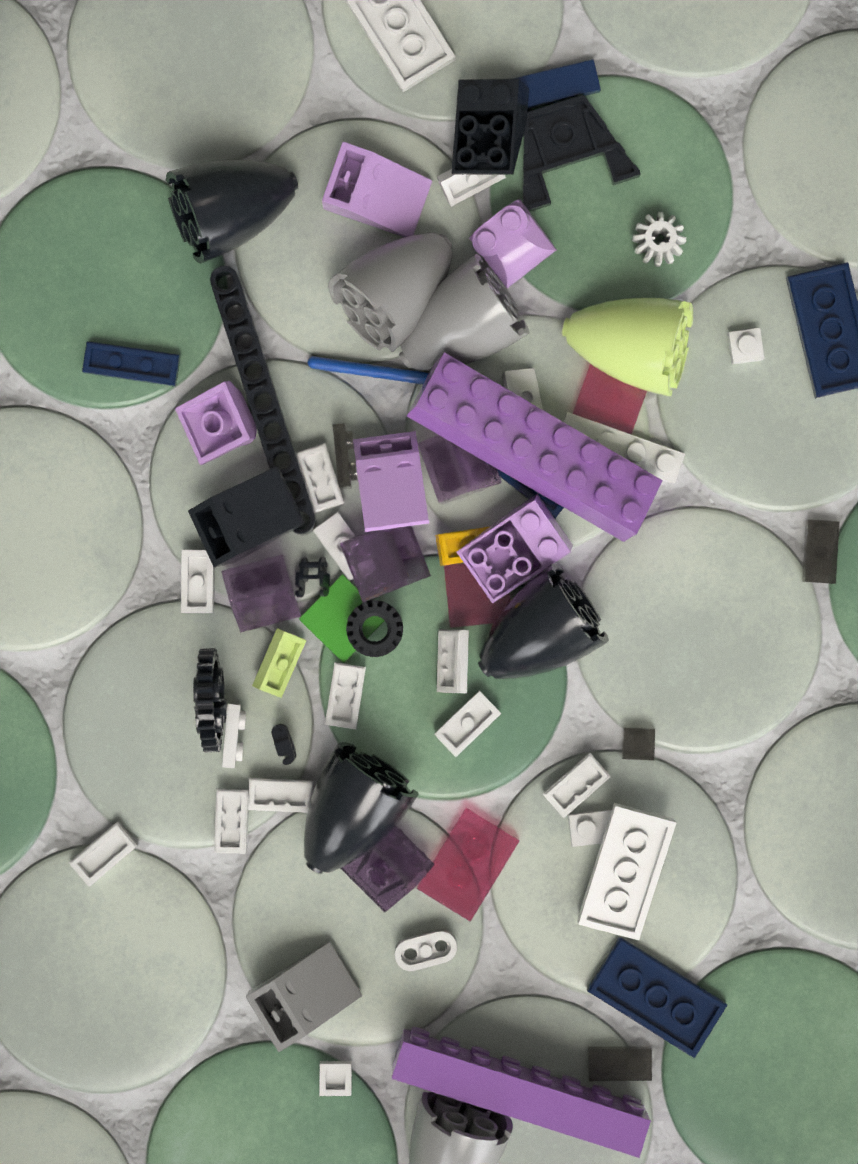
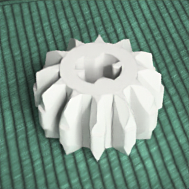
[632,212,686,267]

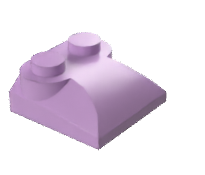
[469,199,557,288]
[175,381,257,465]

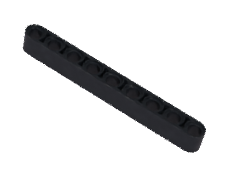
[210,266,317,536]

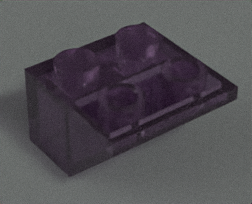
[418,435,502,505]
[340,526,431,602]
[221,554,301,633]

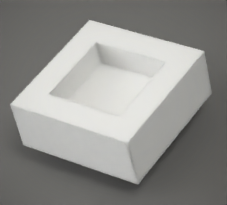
[727,328,765,365]
[319,1061,352,1096]

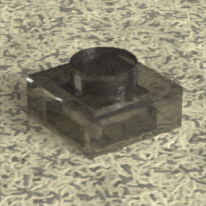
[622,727,655,761]

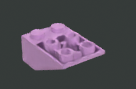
[322,142,432,237]
[353,431,429,532]
[457,493,573,603]

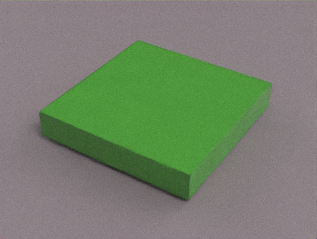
[299,574,385,663]

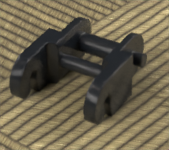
[295,557,330,597]
[271,724,297,765]

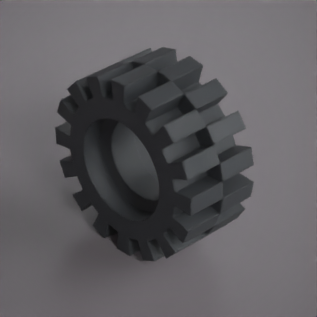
[346,600,403,657]

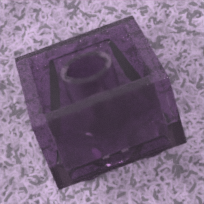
[340,826,435,913]

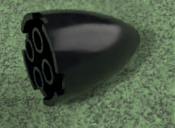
[166,159,298,264]
[478,563,609,679]
[304,742,419,874]

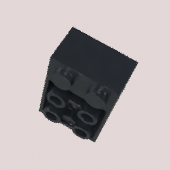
[451,79,529,175]
[188,466,305,568]

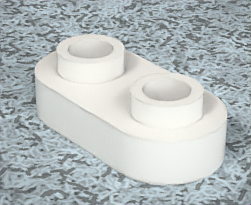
[395,929,457,971]

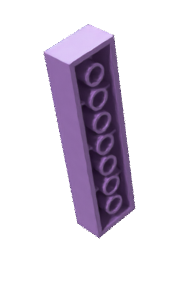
[407,352,663,542]
[392,1027,651,1158]

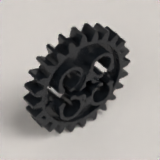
[193,648,227,753]

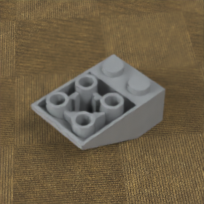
[246,941,362,1052]

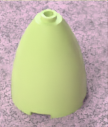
[562,298,693,397]

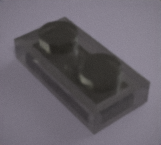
[332,423,358,490]
[802,519,840,584]
[588,1046,652,1081]

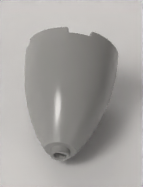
[328,233,453,352]
[399,254,529,371]
[409,1091,513,1164]

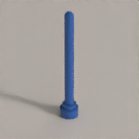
[307,356,429,385]

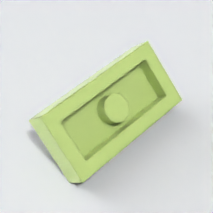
[252,628,307,698]

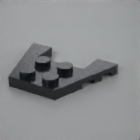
[523,95,641,212]

